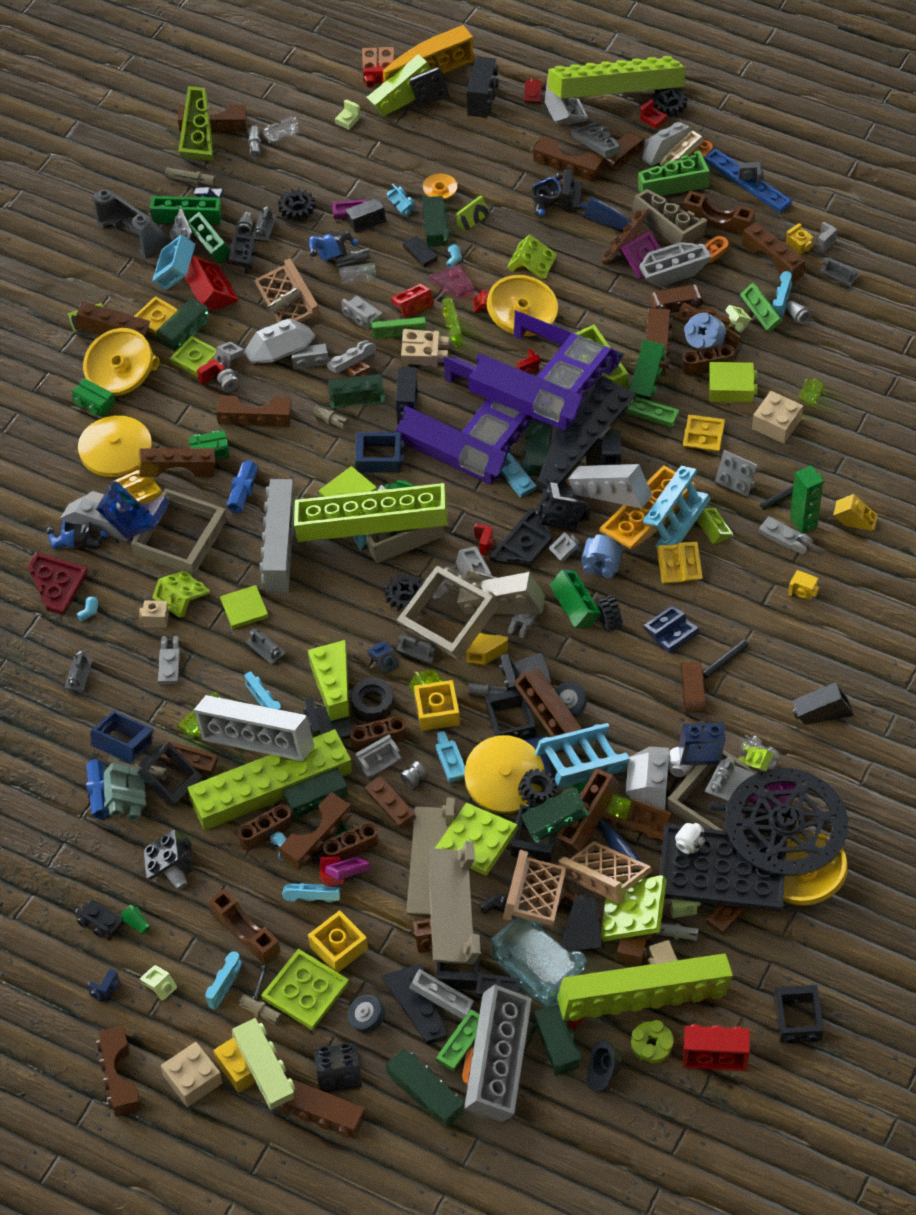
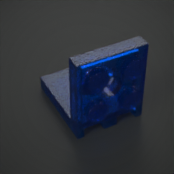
[96,481,170,539]

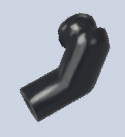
[479,894,508,914]

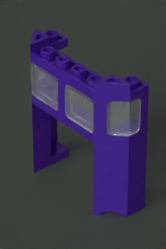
[469,310,625,430]
[396,356,553,485]

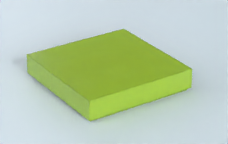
[170,336,216,377]
[220,585,268,629]

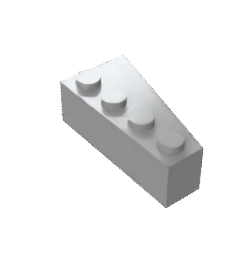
[568,464,653,509]

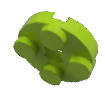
[631,1020,674,1064]

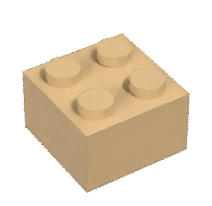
[752,391,803,444]
[161,1042,222,1107]

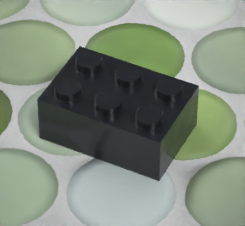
[467,56,499,118]

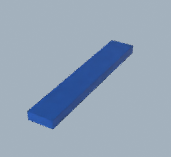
[704,148,792,214]

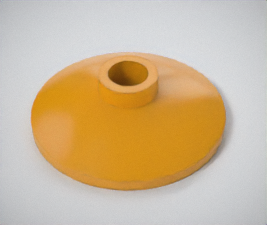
[423,173,457,200]

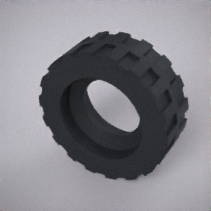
[350,678,394,722]

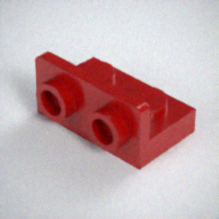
[391,284,434,319]

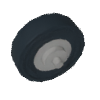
[555,682,587,717]
[348,995,385,1033]

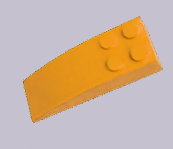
[383,25,474,82]
[599,465,694,549]

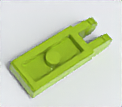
[738,745,774,772]

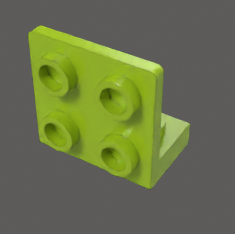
[507,234,557,280]
[152,571,210,618]

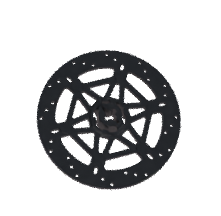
[725,768,848,876]

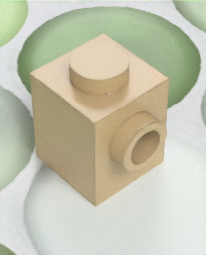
[139,600,169,628]
[648,940,678,965]

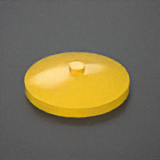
[487,275,558,336]
[83,328,153,396]
[78,416,152,478]
[464,735,544,814]
[783,832,848,905]

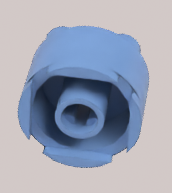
[684,313,726,349]
[581,535,623,579]

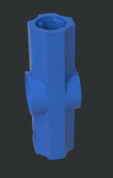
[226,460,258,513]
[86,759,110,819]

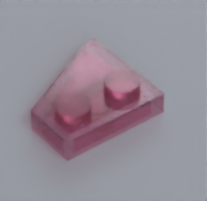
[429,264,474,298]

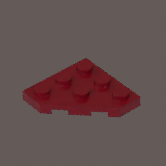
[28,552,88,615]

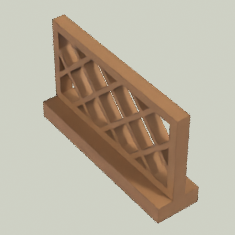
[254,258,322,323]
[558,841,652,903]
[503,850,566,926]

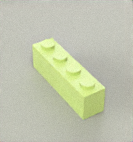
[232,1018,296,1110]

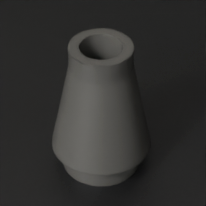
[236,212,253,236]

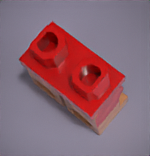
[362,47,394,88]

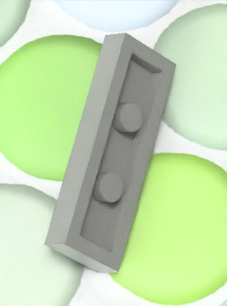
[409,969,474,1019]

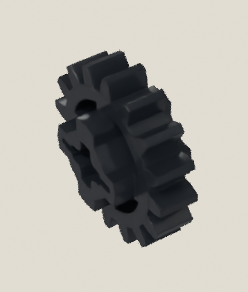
[651,87,688,117]
[278,188,316,221]
[385,574,423,612]

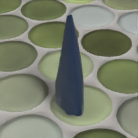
[580,197,632,230]
[598,819,646,879]

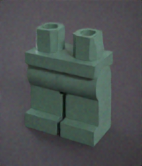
[104,763,146,821]

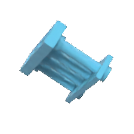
[643,466,710,549]
[535,723,630,789]

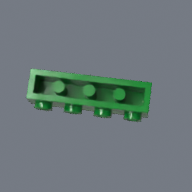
[150,196,222,225]
[790,465,824,534]

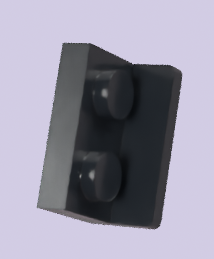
[562,169,582,209]
[228,234,257,274]
[75,899,124,941]

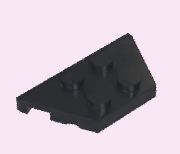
[490,508,552,566]

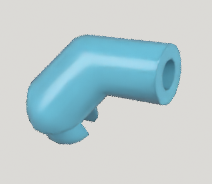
[446,245,462,269]
[77,596,99,622]
[270,832,287,861]

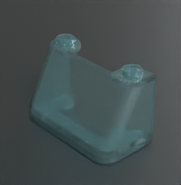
[491,908,587,1009]

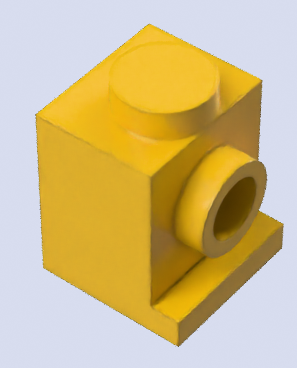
[786,223,814,255]
[788,570,820,600]

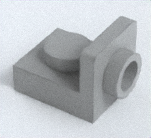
[818,222,837,253]
[214,341,244,369]
[549,532,582,562]

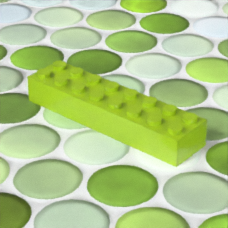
[548,56,686,99]
[294,483,448,542]
[187,729,352,831]
[557,953,733,1021]

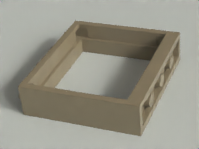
[131,488,227,576]
[397,566,500,661]
[667,750,759,831]

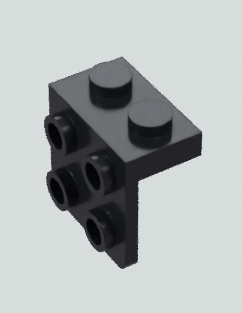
[409,68,450,108]
[536,482,587,530]
[500,653,552,691]
[302,698,351,739]
[144,829,194,880]
[314,1043,362,1092]

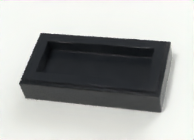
[403,235,438,267]

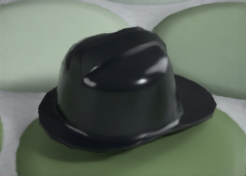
[587,1040,622,1092]

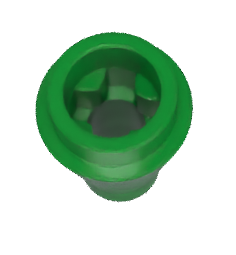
[121,905,151,935]

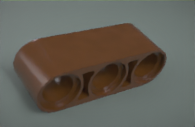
[601,131,645,171]
[650,285,704,313]
[682,345,734,375]
[681,662,705,713]
[350,716,407,751]
[238,805,292,850]
[323,823,379,861]

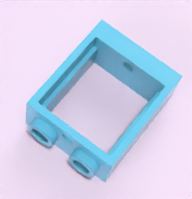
[152,235,195,290]

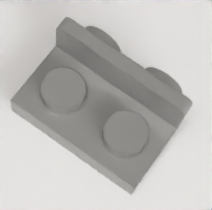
[341,295,383,329]
[291,344,329,369]

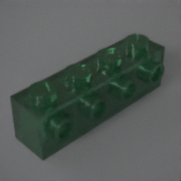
[385,1048,464,1129]

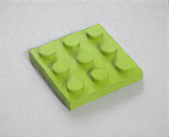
[435,803,518,876]
[600,875,667,941]
[261,949,349,1030]

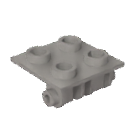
[170,209,195,253]
[715,450,757,497]
[705,757,755,801]

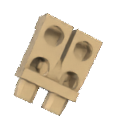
[401,329,449,367]

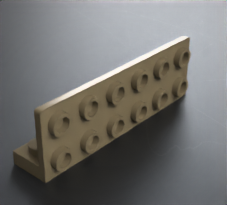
[406,798,456,916]
[427,841,481,965]

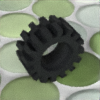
[596,595,623,632]
[518,768,557,808]

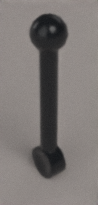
[251,965,270,1001]

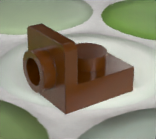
[346,361,375,389]
[413,919,433,953]

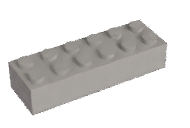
[260,479,295,593]
[194,695,315,761]
[464,985,532,1122]

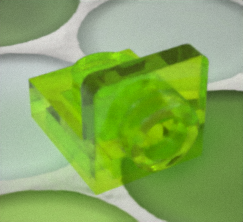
[797,378,826,406]
[409,670,442,693]
[607,794,632,819]

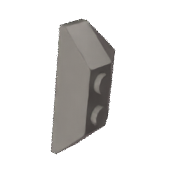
[545,78,589,125]
[642,122,707,166]
[639,242,711,286]
[244,319,315,364]
[61,491,136,542]
[626,746,669,810]

